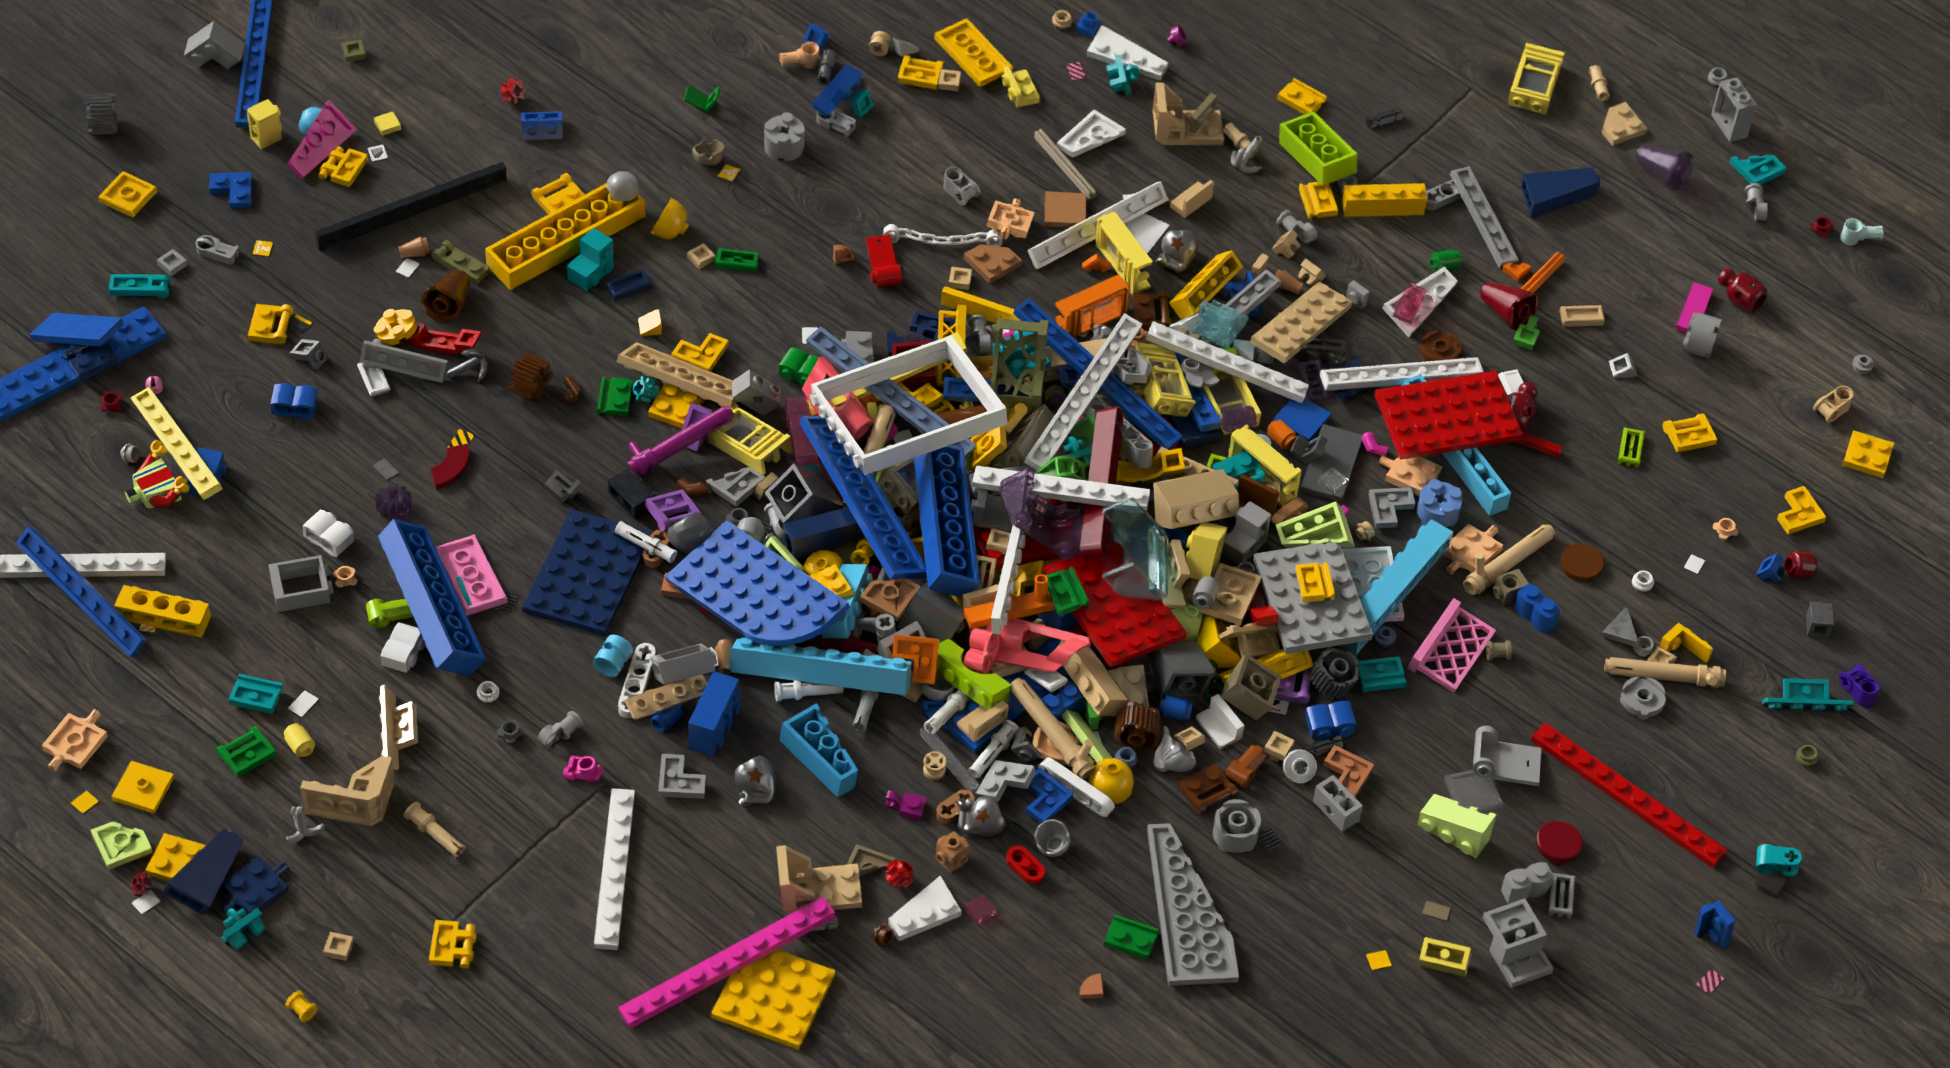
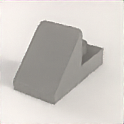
[1233,339,1274,364]

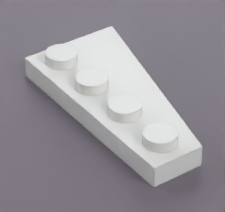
[1087,25,1168,81]
[1382,267,1458,337]

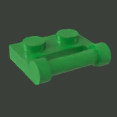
[215,726,276,778]

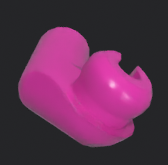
[1362,432,1388,457]

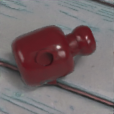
[1718,268,1768,313]
[1507,382,1538,432]

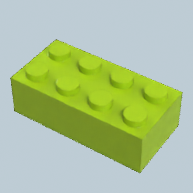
[1279,111,1358,186]

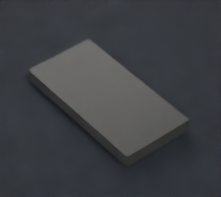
[1300,424,1363,502]

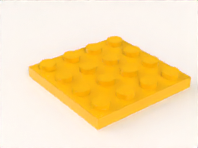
[711,949,835,1050]

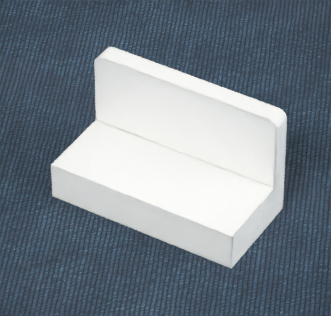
[1196,694,1244,749]

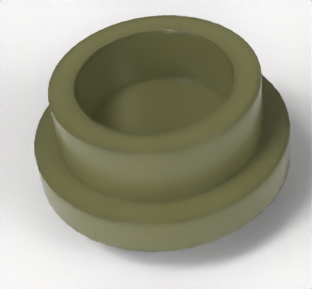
[1796,745,1819,766]

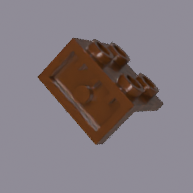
[1227,475,1279,527]

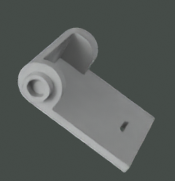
[1473,726,1541,786]

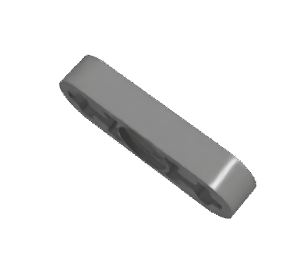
[1425,180,1462,210]

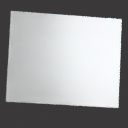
[1103,213,1169,253]

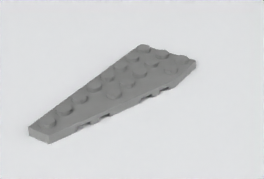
[1147,823,1239,986]

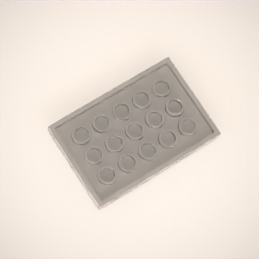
[1253,542,1372,654]

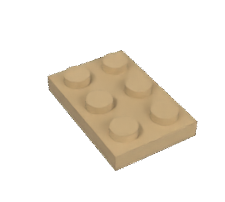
[1199,563,1262,625]

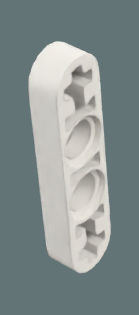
[618,643,656,719]
[1038,757,1115,817]

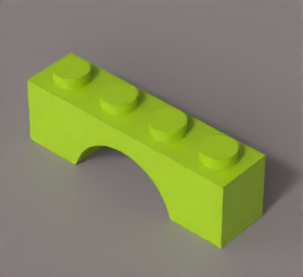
[937,638,1011,711]

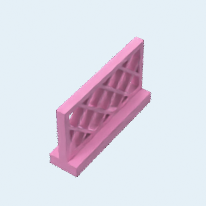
[1407,598,1496,693]

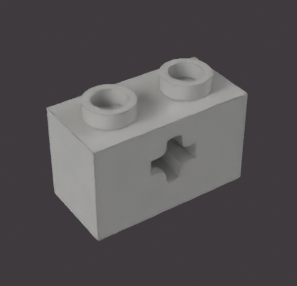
[732,369,781,416]
[1313,775,1363,832]

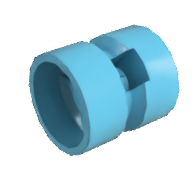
[593,635,633,677]

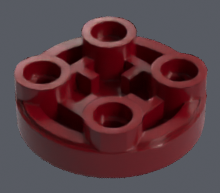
[1535,821,1583,866]

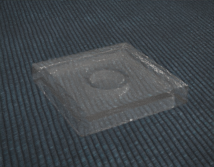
[1444,770,1503,812]

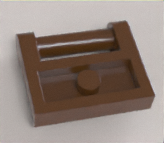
[1132,291,1172,330]
[1177,764,1238,814]

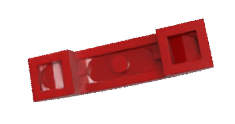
[400,323,482,354]

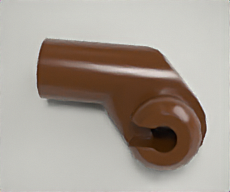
[563,376,581,404]
[677,477,710,497]
[905,522,922,539]

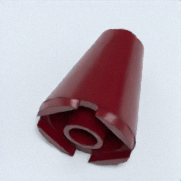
[1480,281,1538,330]

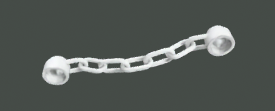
[883,224,1002,247]

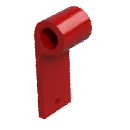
[866,235,902,287]

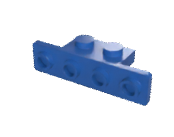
[811,64,864,117]

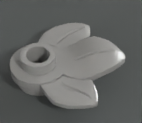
[1180,358,1219,388]

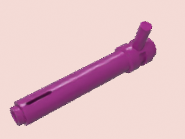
[627,406,735,476]

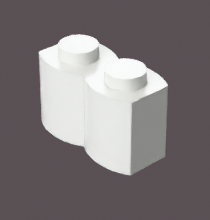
[303,510,354,557]
[380,622,426,673]

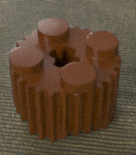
[507,352,553,401]
[1114,702,1161,753]

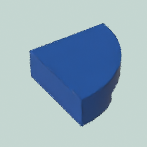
[922,701,945,719]

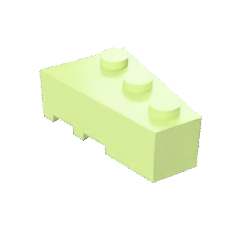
[1276,502,1355,549]
[1417,794,1496,858]

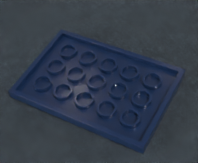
[522,509,652,636]

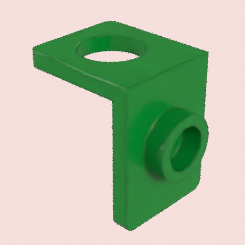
[684,85,721,113]

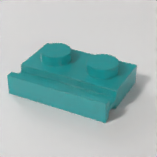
[1358,656,1407,692]
[228,674,283,714]

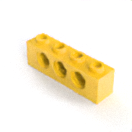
[1169,250,1243,319]
[114,585,211,638]

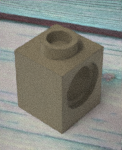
[1493,569,1528,606]

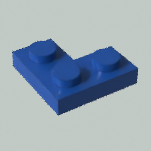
[209,172,252,209]
[1026,768,1074,824]

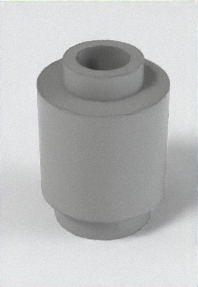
[1192,576,1219,609]

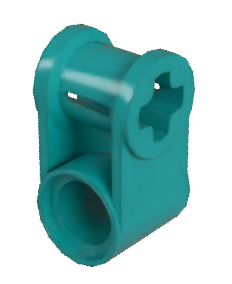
[1756,844,1802,877]

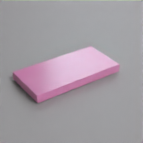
[436,535,507,615]

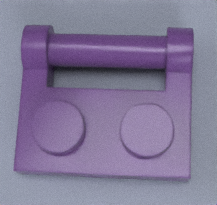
[644,489,701,531]
[1275,662,1314,705]

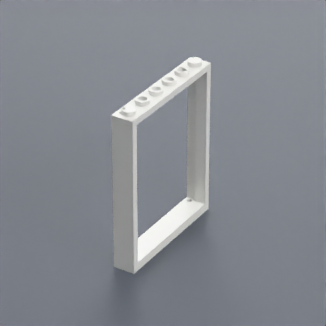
[810,335,1007,475]

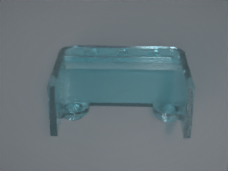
[1102,497,1168,600]

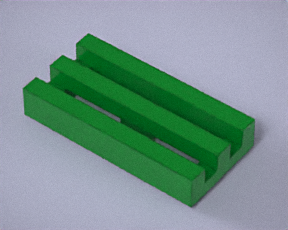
[715,248,759,273]

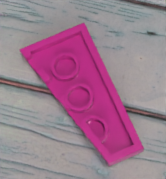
[287,100,357,179]

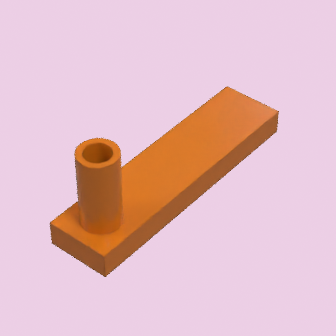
[964,574,1055,629]

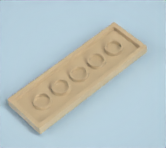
[1250,282,1353,363]
[617,342,738,407]

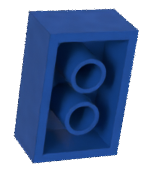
[688,671,741,757]

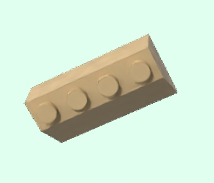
[1153,470,1239,529]

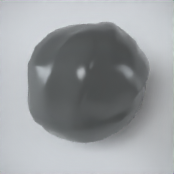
[668,512,715,554]

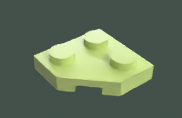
[91,822,152,870]

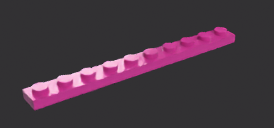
[618,897,836,1029]

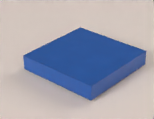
[1273,398,1332,442]

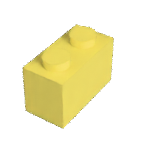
[247,99,283,150]
[1419,937,1471,977]

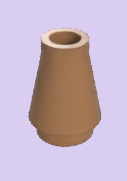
[398,236,430,258]
[1275,269,1303,295]
[715,639,735,674]

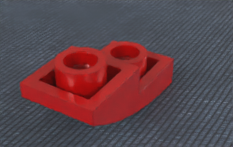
[1247,606,1279,626]

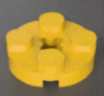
[374,309,417,345]

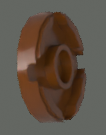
[1419,330,1461,361]
[1560,543,1604,582]

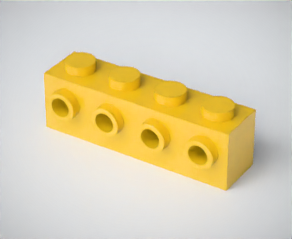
[1341,183,1427,217]

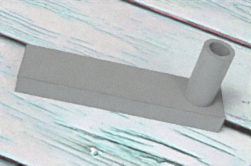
[359,338,447,383]

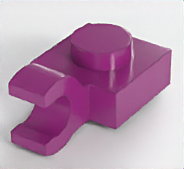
[885,791,927,821]

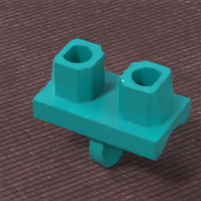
[1106,55,1141,95]
[1062,437,1092,465]
[220,908,265,950]

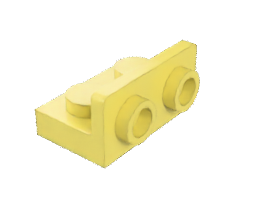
[1002,66,1040,107]

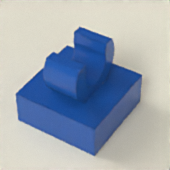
[1076,11,1102,38]
[803,23,830,51]
[1756,553,1785,583]

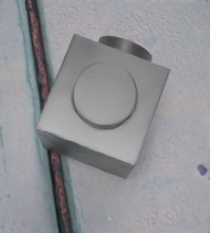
[1806,602,1836,638]

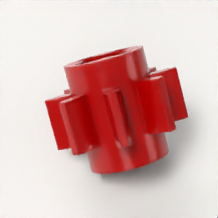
[499,78,526,104]
[885,860,914,888]

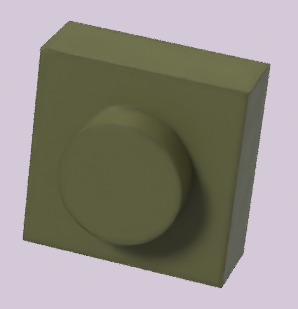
[342,40,366,62]

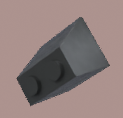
[765,464,844,524]
[896,582,966,643]
[1149,640,1215,699]

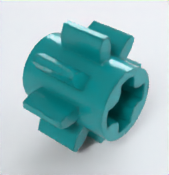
[633,376,659,403]

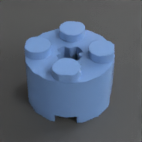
[1416,479,1462,528]

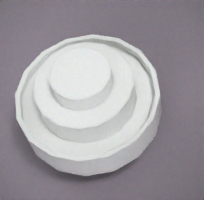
[1283,749,1317,783]

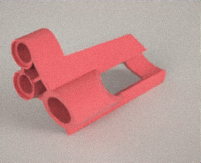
[802,356,875,455]
[964,619,1091,674]

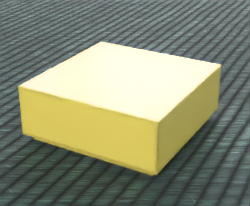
[374,111,401,136]

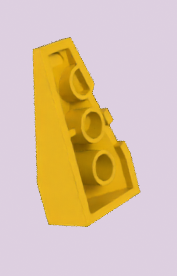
[1196,613,1242,668]

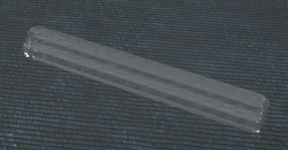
[920,727,979,793]

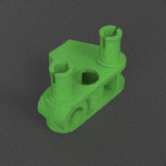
[1036,455,1090,505]

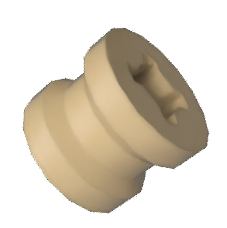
[868,31,891,56]
[923,751,946,780]

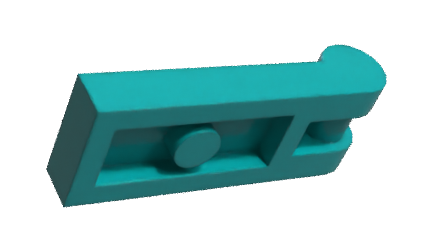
[109,274,171,299]

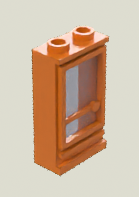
[1055,274,1130,338]

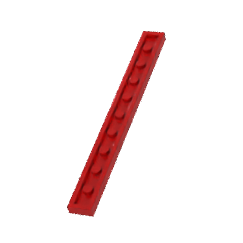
[1531,723,1727,869]

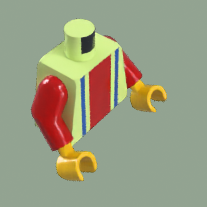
[125,440,189,509]

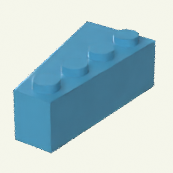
[779,703,858,798]

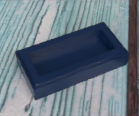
[605,269,652,301]

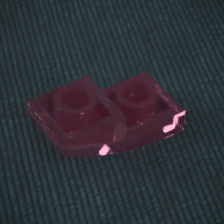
[1392,282,1427,325]

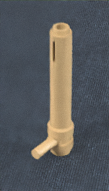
[843,405,896,508]
[1463,524,1555,595]
[1604,657,1726,688]
[1011,678,1096,779]

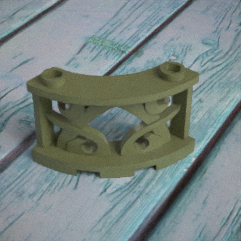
[988,317,1049,410]

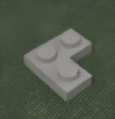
[1368,487,1415,529]
[658,754,706,799]
[976,760,1036,803]

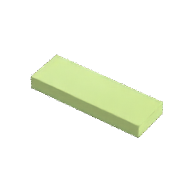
[1061,710,1112,763]

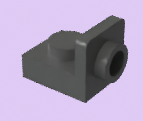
[290,339,328,370]

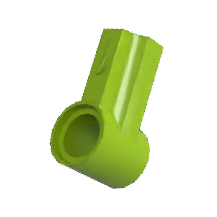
[366,599,412,628]

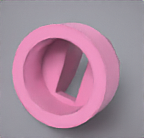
[145,376,163,394]

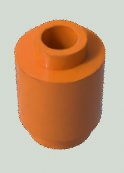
[1267,420,1296,451]

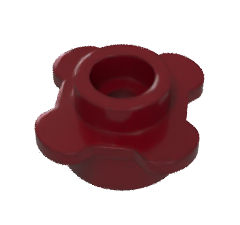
[1810,216,1834,237]
[100,392,123,412]
[131,872,152,895]

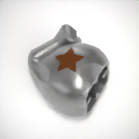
[1155,230,1198,273]
[734,755,775,808]
[957,796,1006,837]

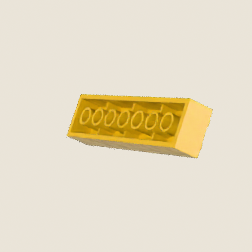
[485,183,646,290]

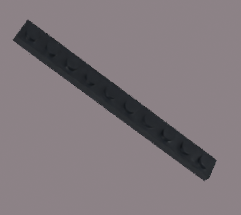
[314,162,507,251]

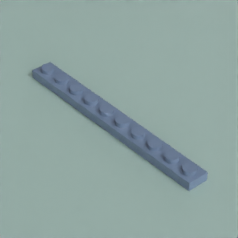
[806,326,977,460]

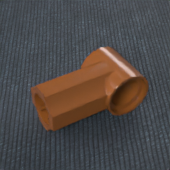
[1225,745,1267,788]

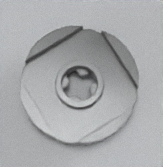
[1620,677,1666,720]

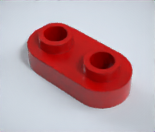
[1006,846,1045,885]

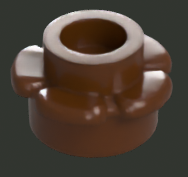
[873,923,894,946]

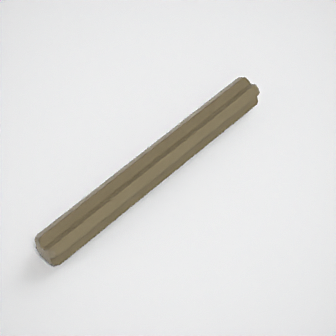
[1034,129,1097,200]

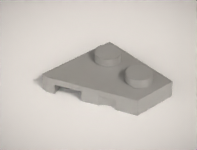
[706,466,766,507]

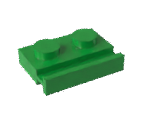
[597,377,633,417]
[1046,567,1089,616]
[1104,915,1159,961]

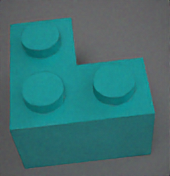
[567,228,614,291]

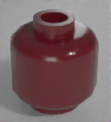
[1784,551,1818,579]

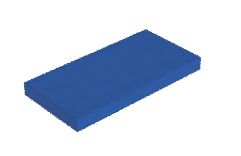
[29,313,124,346]

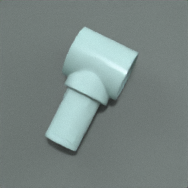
[1840,218,1883,246]

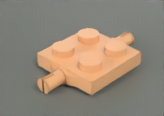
[986,198,1035,239]
[1379,455,1442,497]
[1443,524,1503,575]
[42,709,108,772]

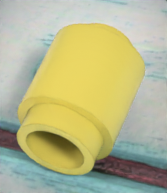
[284,723,315,757]

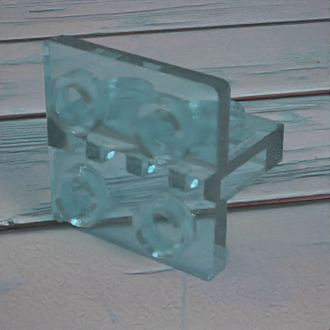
[1192,300,1249,349]

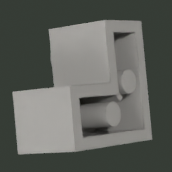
[184,21,245,69]
[1221,501,1271,565]

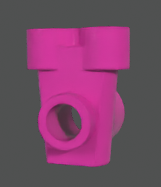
[563,755,603,783]

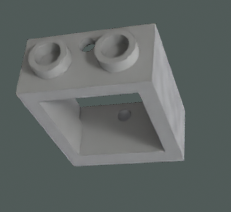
[1711,77,1756,142]
[268,555,333,612]
[650,643,717,685]

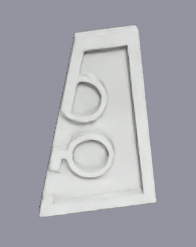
[1057,110,1126,158]
[888,876,961,941]

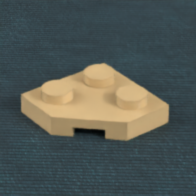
[1602,102,1647,146]

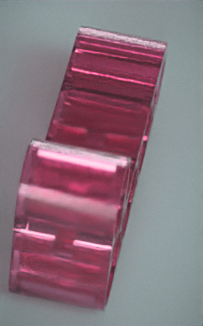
[785,396,818,466]

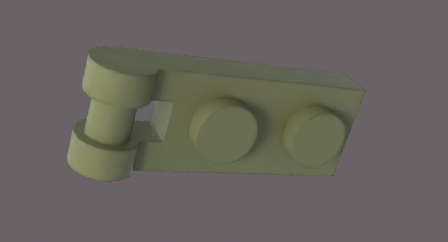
[431,240,490,285]

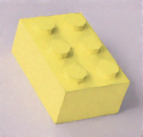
[1185,522,1228,580]

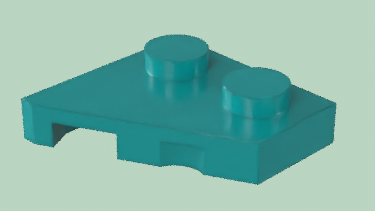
[1730,155,1786,185]

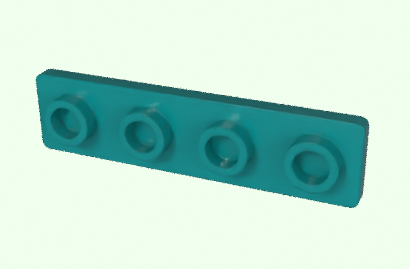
[1762,678,1854,711]

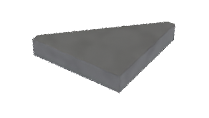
[1603,608,1639,647]

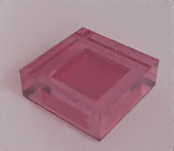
[964,894,997,925]

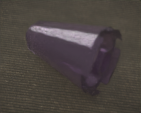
[1636,145,1694,190]

